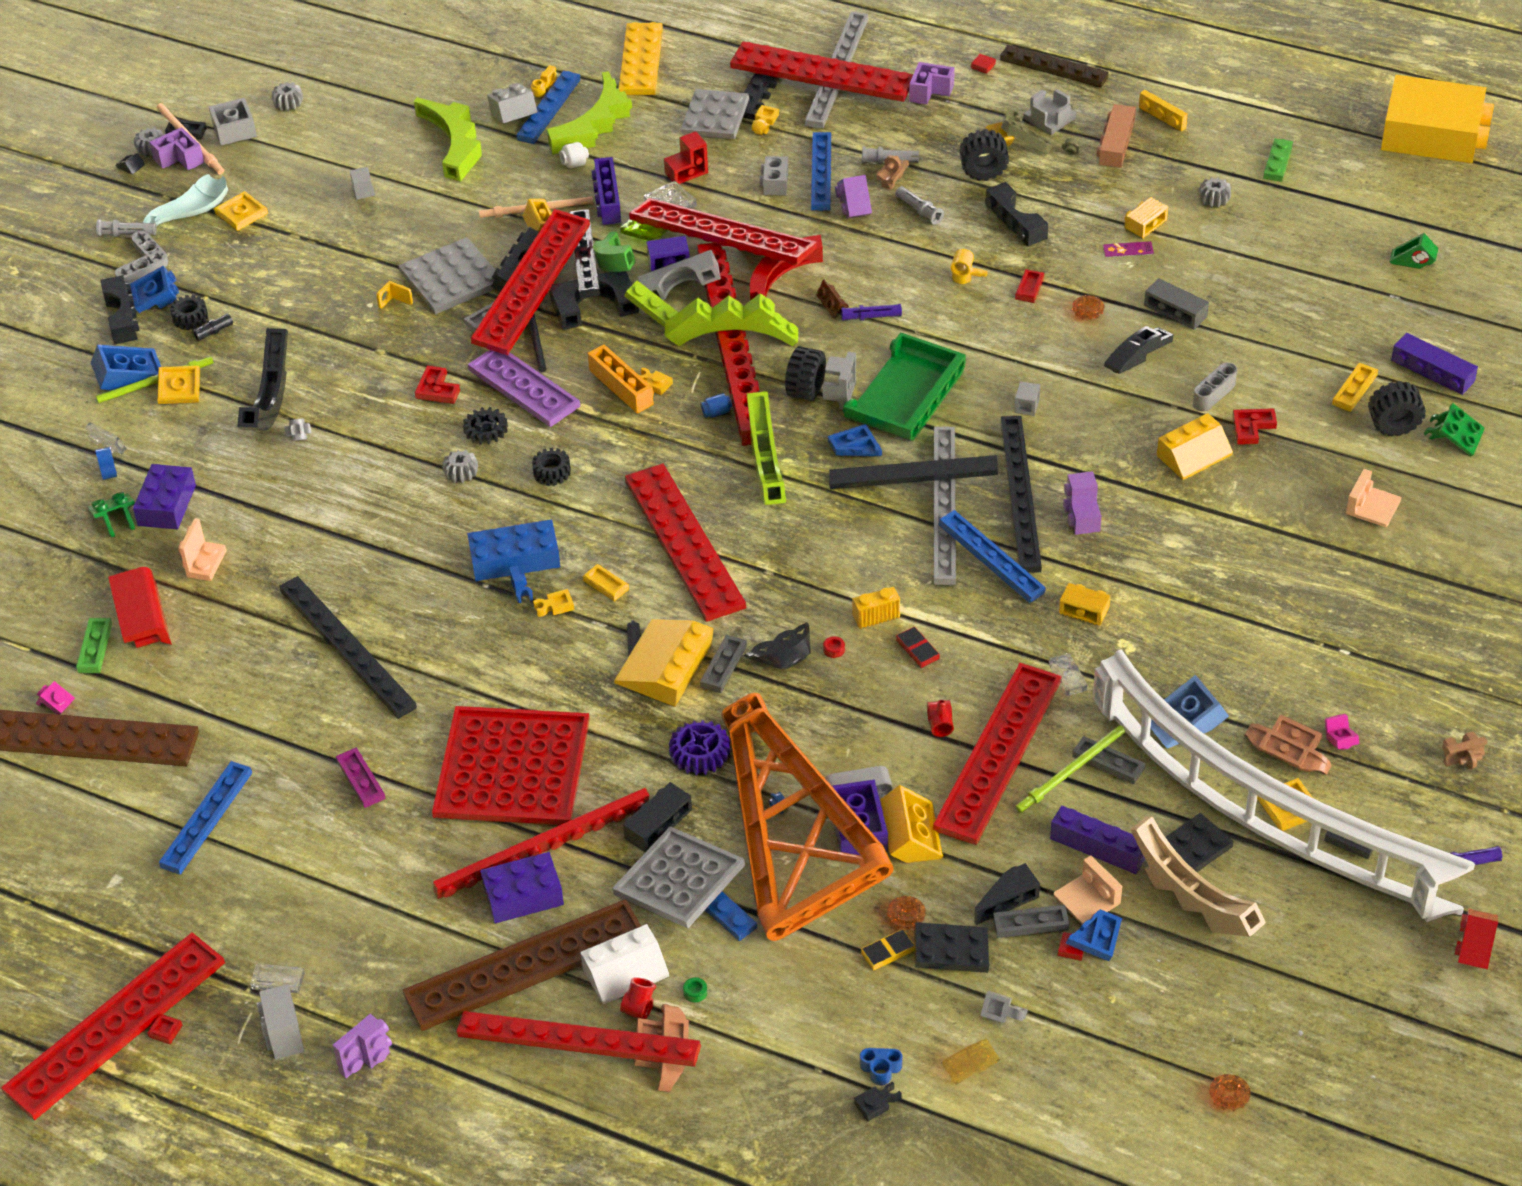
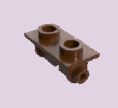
[816,279,849,319]

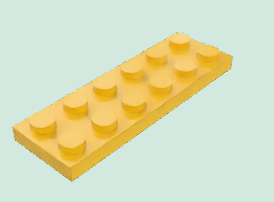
[619,22,663,95]

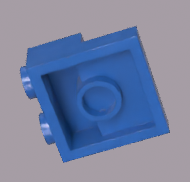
[130,266,179,313]

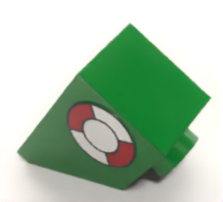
[1389,233,1439,269]

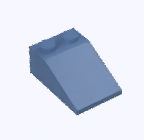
[1150,675,1229,749]

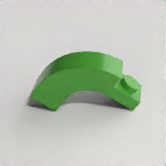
[593,232,636,272]

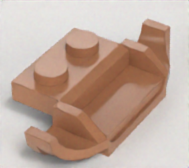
[1244,714,1332,775]
[634,1004,689,1092]

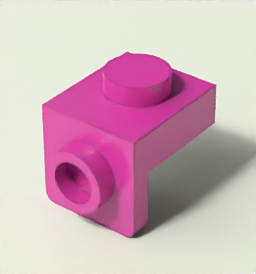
[36,681,75,715]
[1325,714,1359,750]

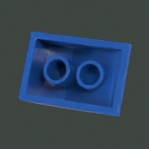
[91,345,161,390]

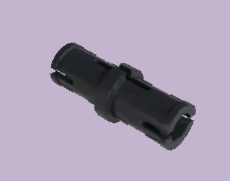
[192,313,233,342]

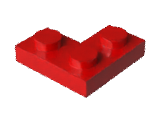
[415,365,460,404]
[1232,408,1277,445]

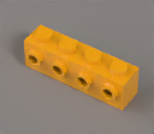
[588,344,654,414]

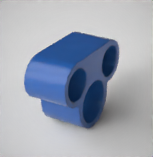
[95,447,117,480]
[860,1048,903,1086]

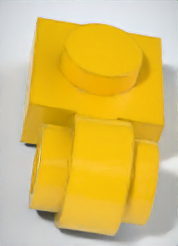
[531,65,557,98]
[752,105,779,135]

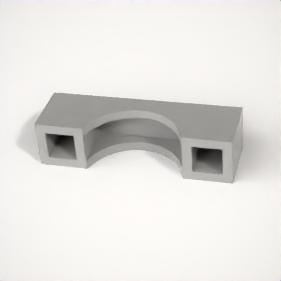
[638,250,721,300]

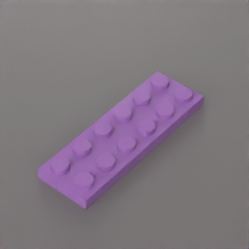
[468,350,580,427]

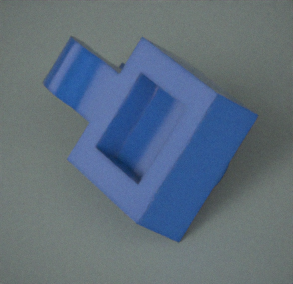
[509,566,533,603]

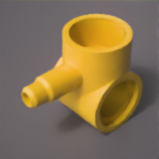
[950,249,988,284]

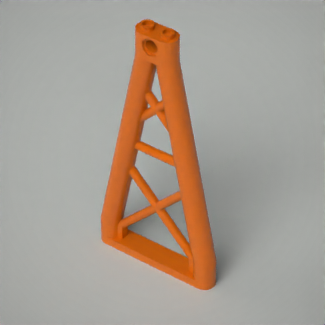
[721,693,894,941]

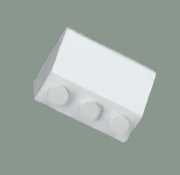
[581,924,669,1005]

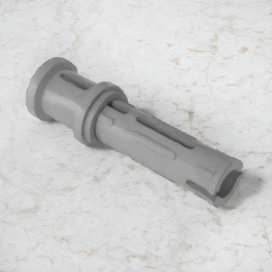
[862,146,919,164]
[895,186,944,225]
[96,219,157,237]

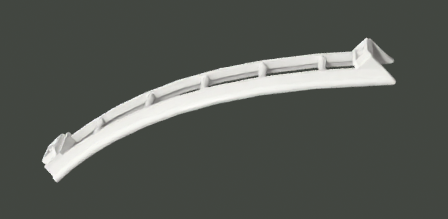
[1093,650,1475,922]

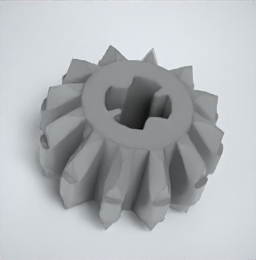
[271,82,303,111]
[134,128,164,157]
[1198,177,1231,208]
[442,449,478,483]

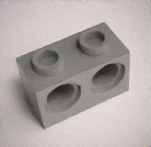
[760,156,788,196]

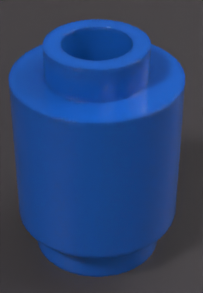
[700,393,732,418]

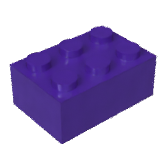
[133,464,196,530]
[832,779,888,855]
[480,852,564,924]

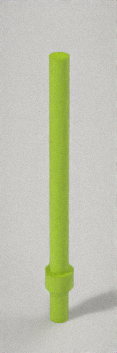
[96,356,214,403]
[1015,725,1126,813]

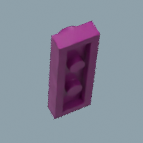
[336,747,386,808]

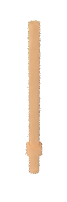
[156,103,224,175]
[479,196,593,218]

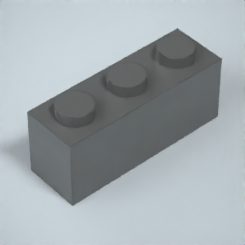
[1144,278,1209,330]

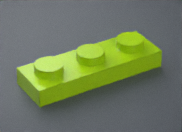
[624,280,678,327]

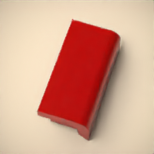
[108,567,172,648]

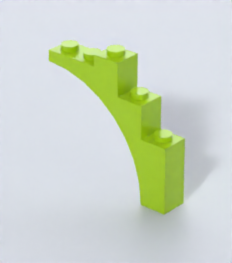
[547,71,632,155]
[414,97,482,182]
[664,294,798,346]
[746,391,786,505]

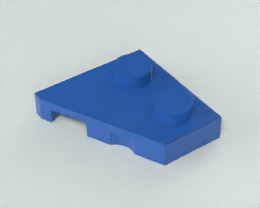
[828,424,882,456]
[1066,909,1122,961]

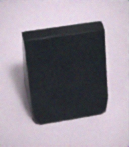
[115,153,145,174]

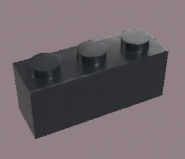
[623,782,692,852]

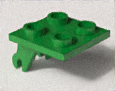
[1424,403,1485,457]
[88,492,135,538]

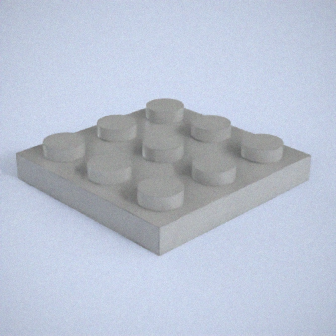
[681,89,749,139]

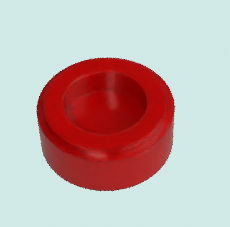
[823,636,845,658]

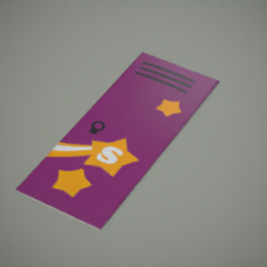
[1103,241,1154,257]

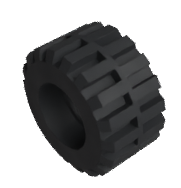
[959,129,1009,181]
[785,346,826,401]
[1368,381,1426,436]

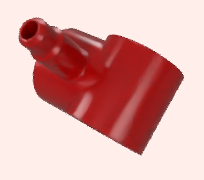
[927,700,954,737]
[620,977,656,1019]

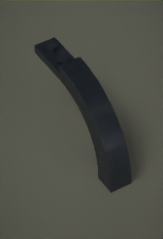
[237,328,288,431]

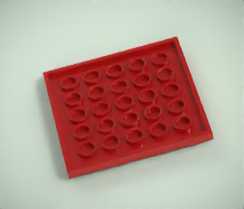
[432,706,590,825]

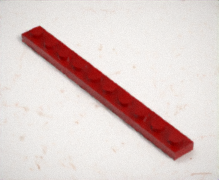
[433,788,650,899]
[456,1011,701,1067]

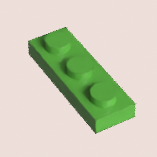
[1263,138,1293,182]
[76,618,112,673]

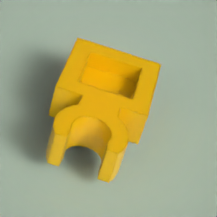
[638,367,673,395]
[533,589,574,617]

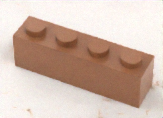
[1096,104,1136,168]

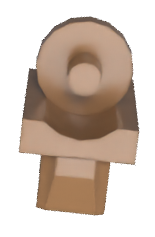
[876,155,909,189]
[1442,732,1488,770]

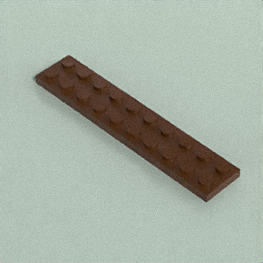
[0,710,199,767]
[402,899,641,1032]

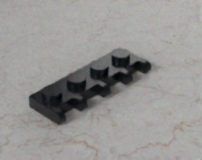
[743,73,780,120]

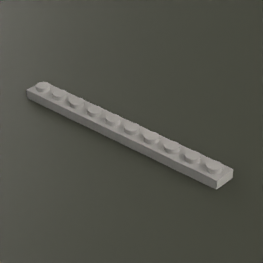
[805,12,868,128]
[934,427,956,585]

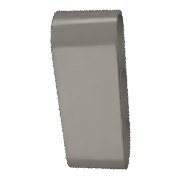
[1193,362,1237,412]
[825,766,893,798]

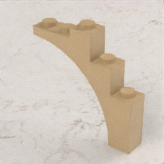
[1130,816,1266,937]

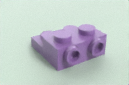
[333,1014,392,1078]

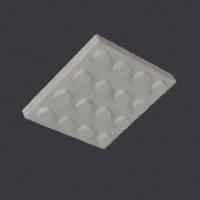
[398,237,495,314]
[612,826,745,929]

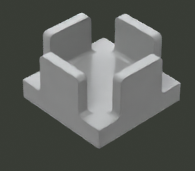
[1024,89,1076,135]
[823,352,856,410]

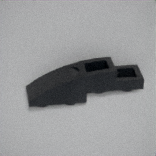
[1104,326,1174,374]

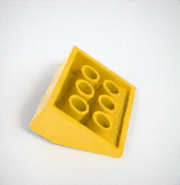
[614,619,713,707]

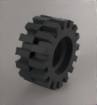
[170,295,208,330]
[532,448,571,486]

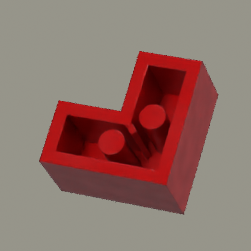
[664,131,708,185]
[1454,908,1498,970]

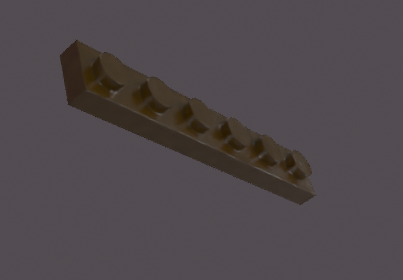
[1000,45,1109,88]

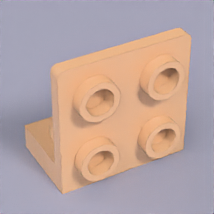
[1346,469,1401,527]
[178,518,226,581]
[1054,856,1122,925]

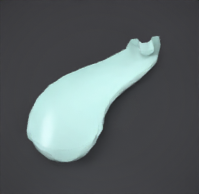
[143,174,228,227]

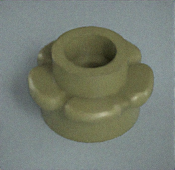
[1062,138,1080,155]

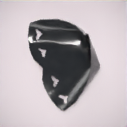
[742,622,811,669]

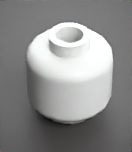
[559,142,589,169]

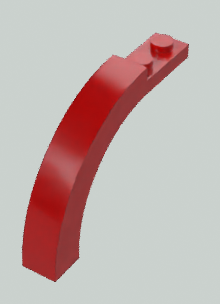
[749,235,823,301]

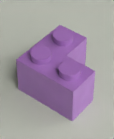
[909,62,955,104]
[149,127,204,170]
[835,175,872,219]
[1063,471,1102,535]

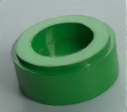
[683,977,708,1003]

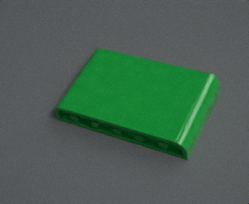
[842,332,966,441]

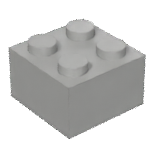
[487,83,537,123]
[209,98,257,145]
[257,984,305,1059]

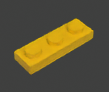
[1139,90,1187,132]
[1332,363,1378,412]

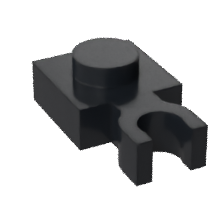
[854,1081,902,1121]

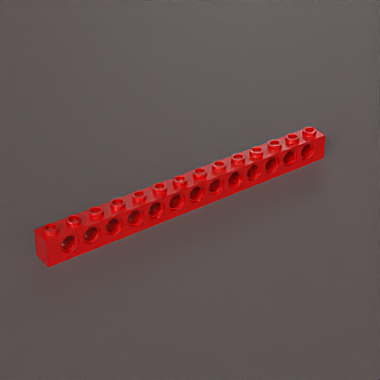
[697,242,759,446]

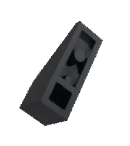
[974,863,1040,925]

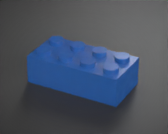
[467,519,561,581]

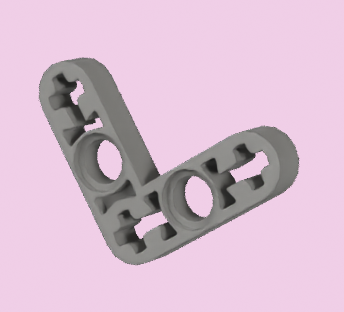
[115,231,168,283]

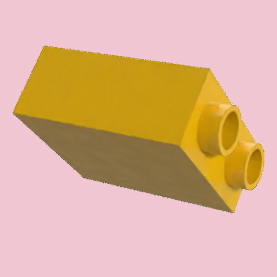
[1381,75,1494,163]

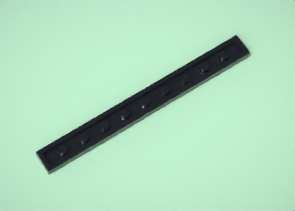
[1001,416,1042,573]
[279,576,417,719]

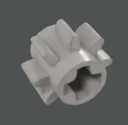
[285,419,311,441]

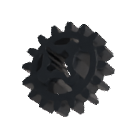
[463,407,508,445]

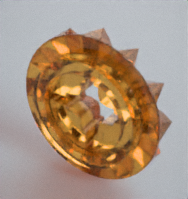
[1072,295,1105,320]
[887,896,926,930]
[1209,1074,1251,1112]

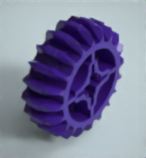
[669,719,731,776]

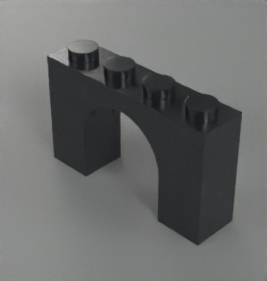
[550,271,639,330]

